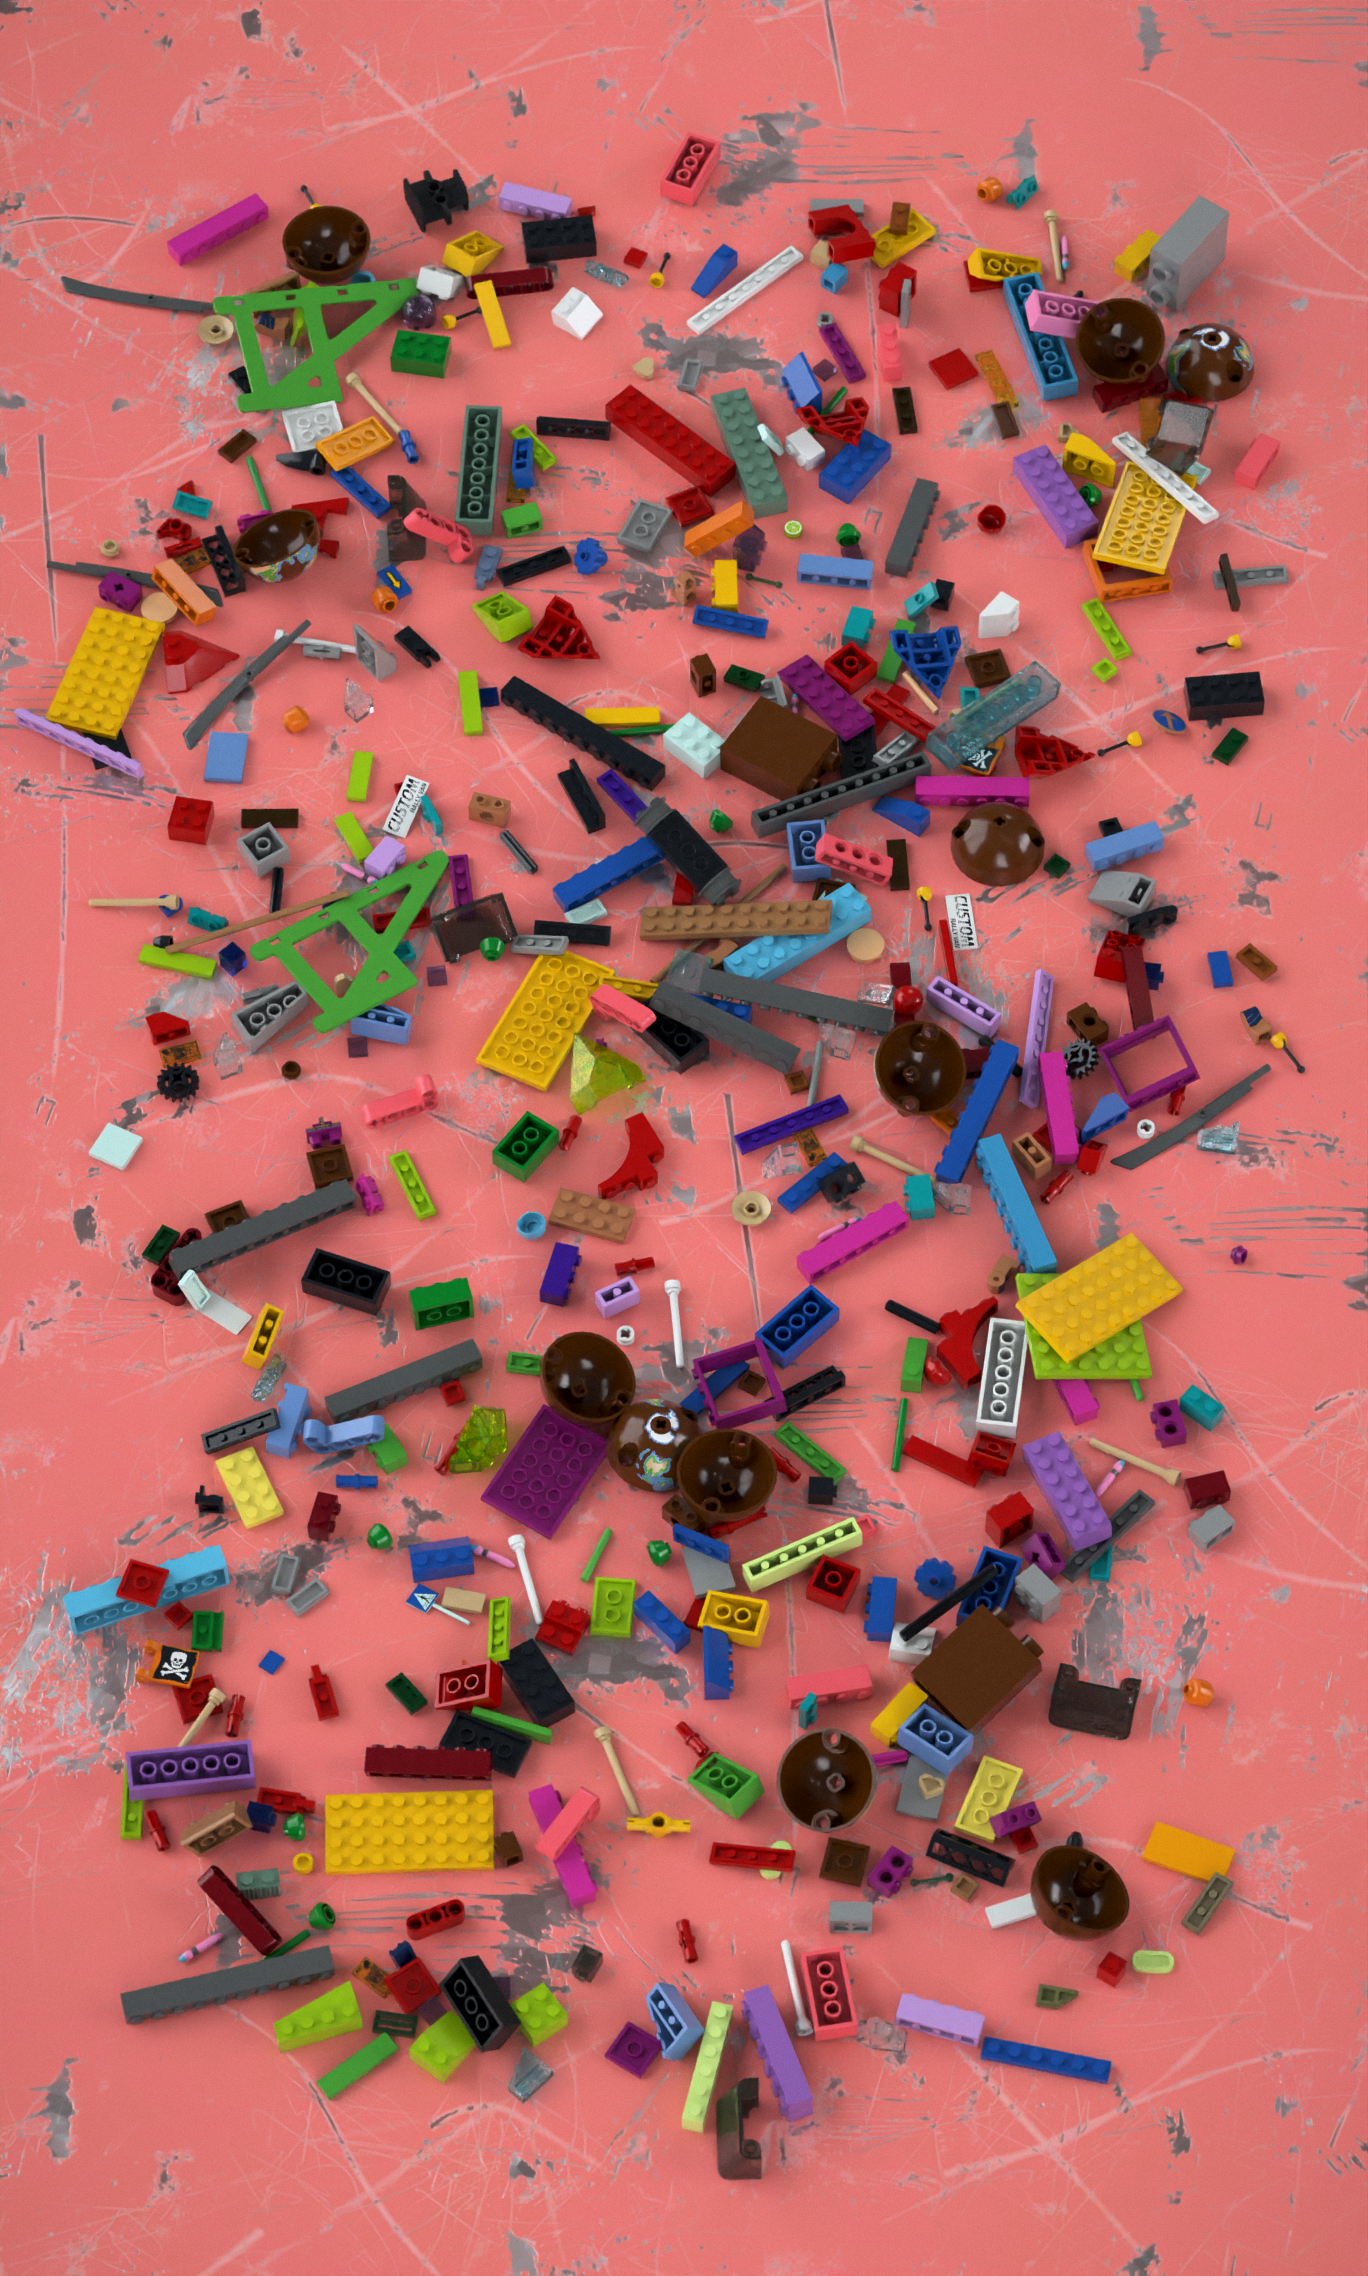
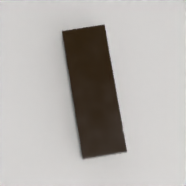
[892,387,918,435]
[1218,553,1241,612]
[241,809,299,828]
[886,839,910,891]

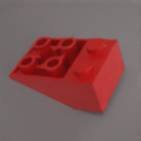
[1094,930,1145,984]

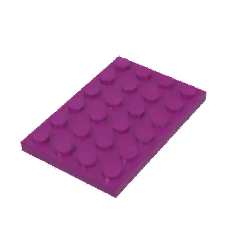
[481,1404,607,1540]

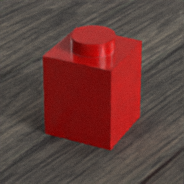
[1097,1951,1127,1988]

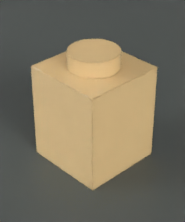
[811,240,832,270]

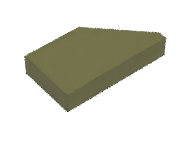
[1036,1984,1078,2010]

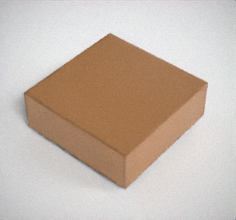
[950,1873,980,1903]

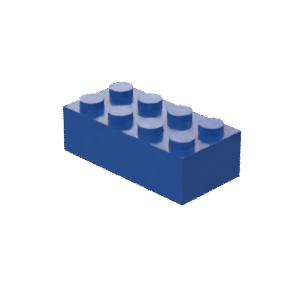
[819,428,891,505]
[755,1284,840,1370]
[956,1546,1023,1626]

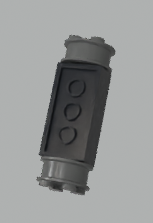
[634,796,742,906]

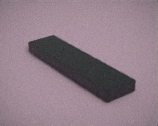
[496,545,572,587]
[534,920,612,946]
[201,1408,281,1455]

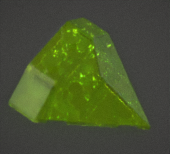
[569,1031,646,1115]
[449,1405,508,1474]

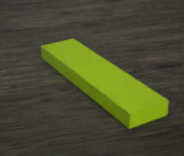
[1081,597,1132,662]
[458,670,483,736]
[138,944,218,980]
[388,1150,437,1221]
[488,1596,511,1662]
[120,1760,144,1840]

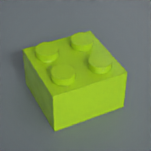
[510,1982,569,2048]

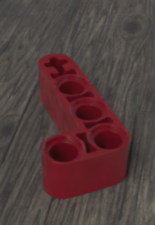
[151,1228,202,1306]

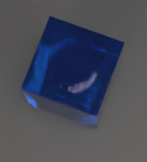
[218,942,247,977]
[1144,962,1164,990]
[246,1801,277,1834]

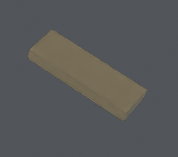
[1181,1872,1234,1936]

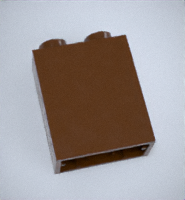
[720,696,842,801]
[911,1604,1044,1736]

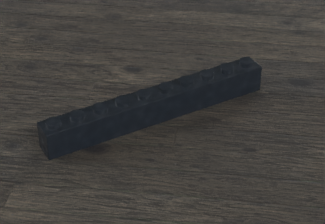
[501,676,665,791]

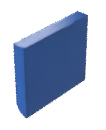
[258,1650,285,1675]

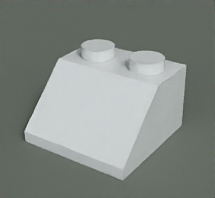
[416,266,464,300]
[551,287,603,340]
[978,591,1020,639]
[889,1622,937,1665]

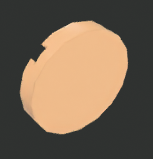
[141,592,178,625]
[846,928,884,963]

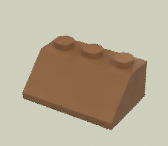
[243,272,301,318]
[180,1800,253,1857]

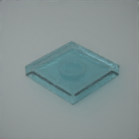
[665,948,714,995]

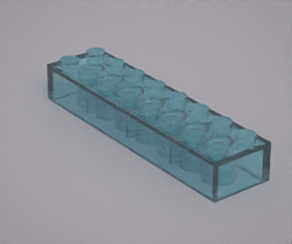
[925,661,1061,771]

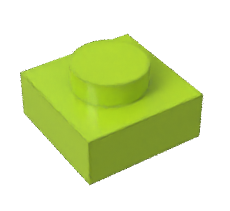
[1091,657,1118,683]

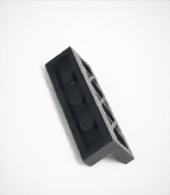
[536,416,611,441]
[202,525,246,597]
[557,759,606,834]
[764,1365,846,1422]
[925,1828,1016,1887]

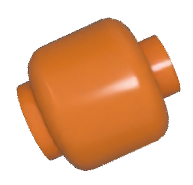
[977,177,1003,202]
[371,586,398,613]
[282,706,310,733]
[1182,1678,1214,1707]

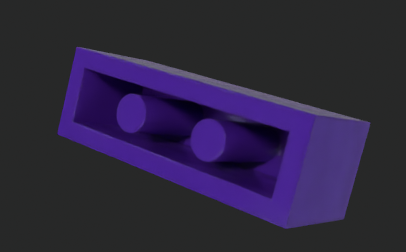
[540,1242,582,1307]

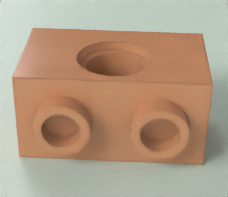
[468,792,511,828]
[1012,1132,1052,1181]

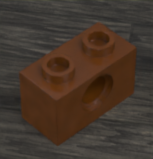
[690,653,716,698]
[1066,1002,1109,1046]
[662,1494,706,1534]

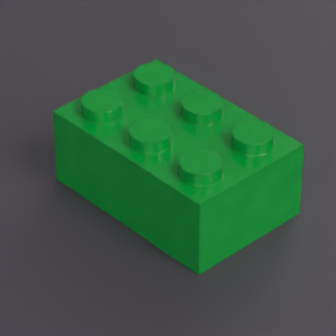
[390,330,452,378]
[492,1111,559,1183]
[409,1277,474,1331]

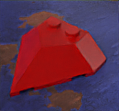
[795,397,869,447]
[517,595,600,659]
[162,630,240,694]
[1015,725,1095,779]

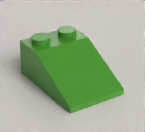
[687,1752,765,1819]

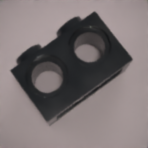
[816,1161,866,1203]

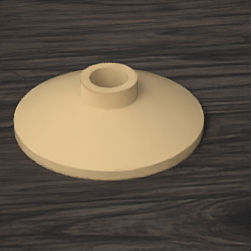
[198,315,234,344]
[731,1191,771,1226]

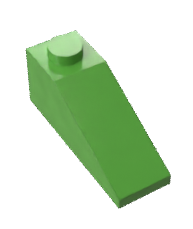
[901,1337,928,1393]

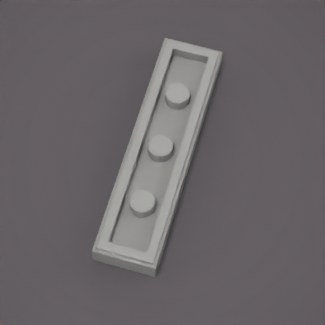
[1213,565,1289,590]

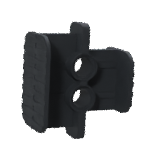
[403,169,469,232]

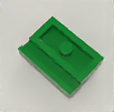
[191,1611,224,1652]

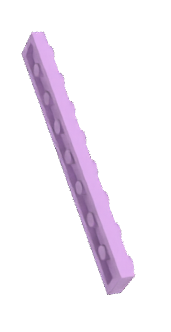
[14,707,144,779]
[1019,969,1055,1109]

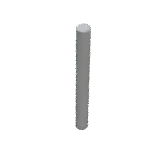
[806,1041,824,1107]

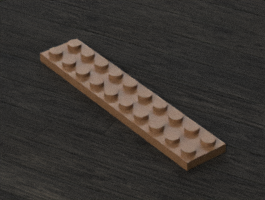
[639,900,833,941]

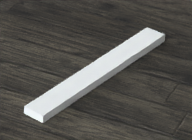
[687,246,803,335]
[1112,432,1219,524]

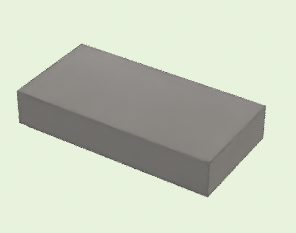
[678,358,703,393]
[270,1553,301,1596]
[285,1577,330,1618]

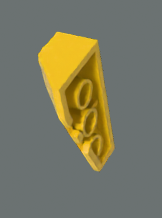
[967,247,1042,281]

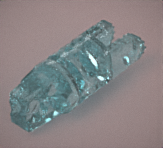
[584,260,629,287]
[251,1354,287,1402]

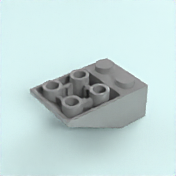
[1087,870,1157,917]

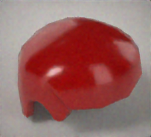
[977,505,1006,534]
[893,986,923,1015]
[923,1356,952,1386]

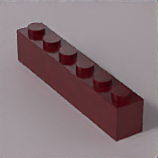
[364,1744,493,1781]

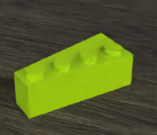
[273,1980,363,2053]

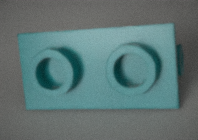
[1006,175,1039,210]
[188,907,229,932]

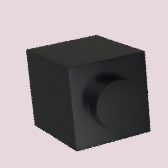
[930,579,955,611]
[808,1476,837,1505]

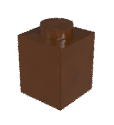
[493,1831,523,1868]

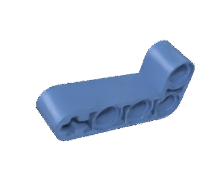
[303,1415,385,1454]

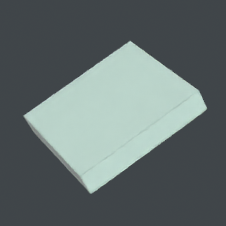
[89,1122,143,1171]

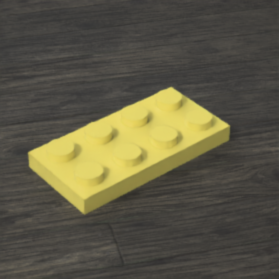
[215,1446,284,1530]
[954,1755,1023,1844]

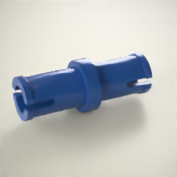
[398,430,419,464]
[336,1474,378,1490]

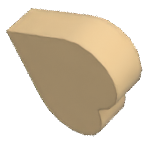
[632,357,654,380]
[1058,422,1080,443]
[334,973,355,995]
[918,1773,945,1800]

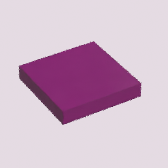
[605,2021,663,2079]

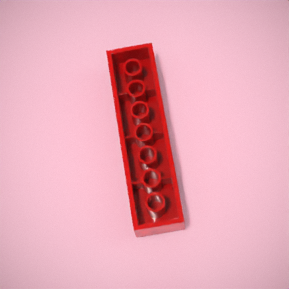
[605,384,736,498]

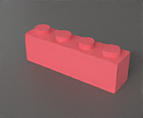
[786,1664,872,1709]

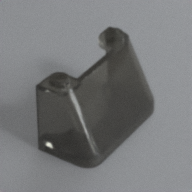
[1145,399,1214,476]
[387,475,426,561]
[426,892,518,964]
[1048,1663,1142,1740]
[716,2078,762,2180]

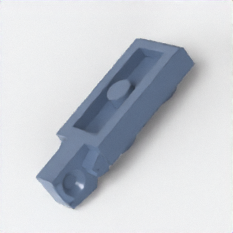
[474,545,503,591]

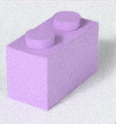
[364,835,406,880]
[595,1276,640,1319]

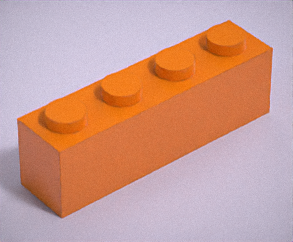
[684,500,754,558]
[151,558,217,627]

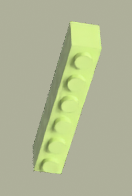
[742,1517,863,1593]
[682,2001,733,2133]

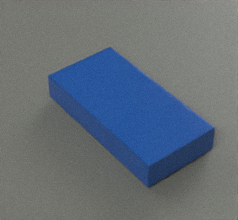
[1207,951,1233,988]

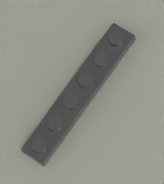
[1060,1489,1155,1583]

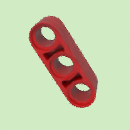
[406,1899,465,1940]

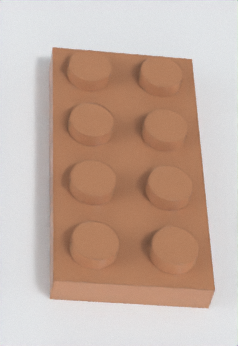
[548,1188,636,1244]

